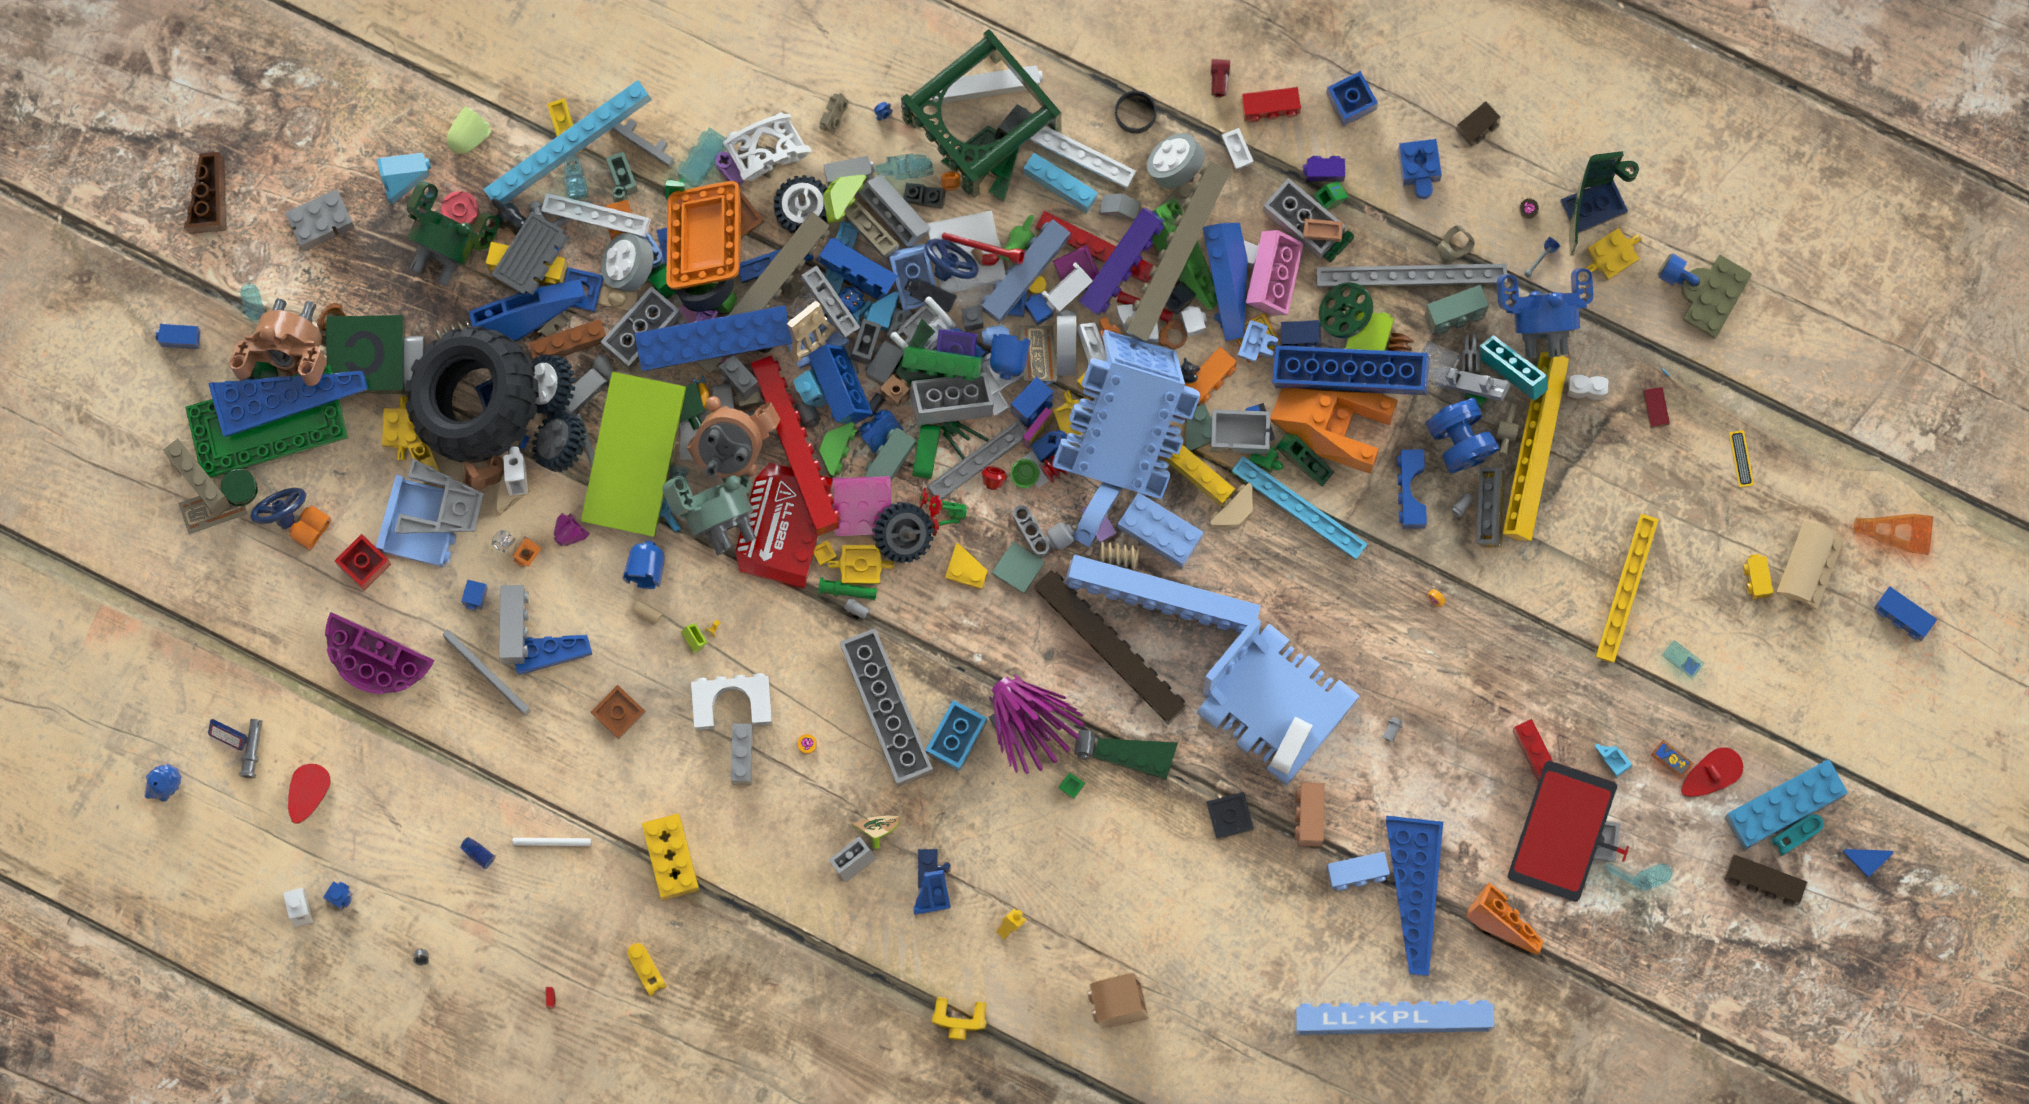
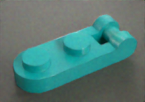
[1771,814,1824,856]

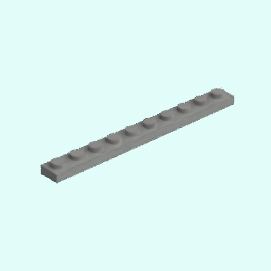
[1317,264,1507,288]

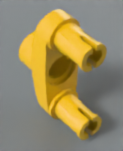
[931,997,987,1041]

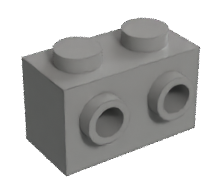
[829,836,877,882]

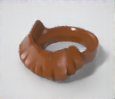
[317,303,346,331]
[1159,319,1187,349]

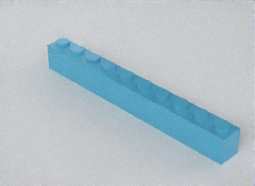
[484,80,652,204]

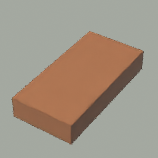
[1303,219,1343,242]

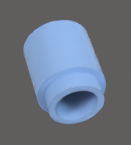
[981,324,1009,346]

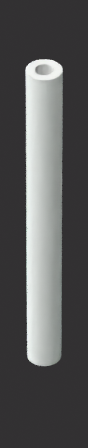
[513,838,591,846]

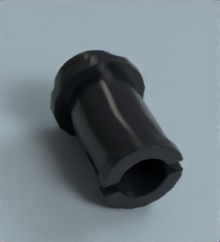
[869,392,885,417]

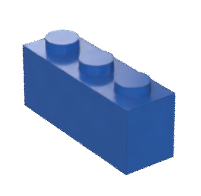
[1874,586,1937,641]

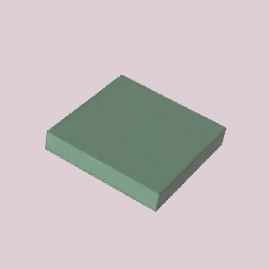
[992,541,1045,594]

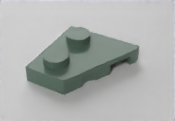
[1186,404,1211,452]

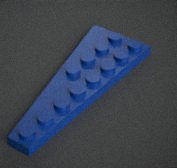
[208,371,369,437]

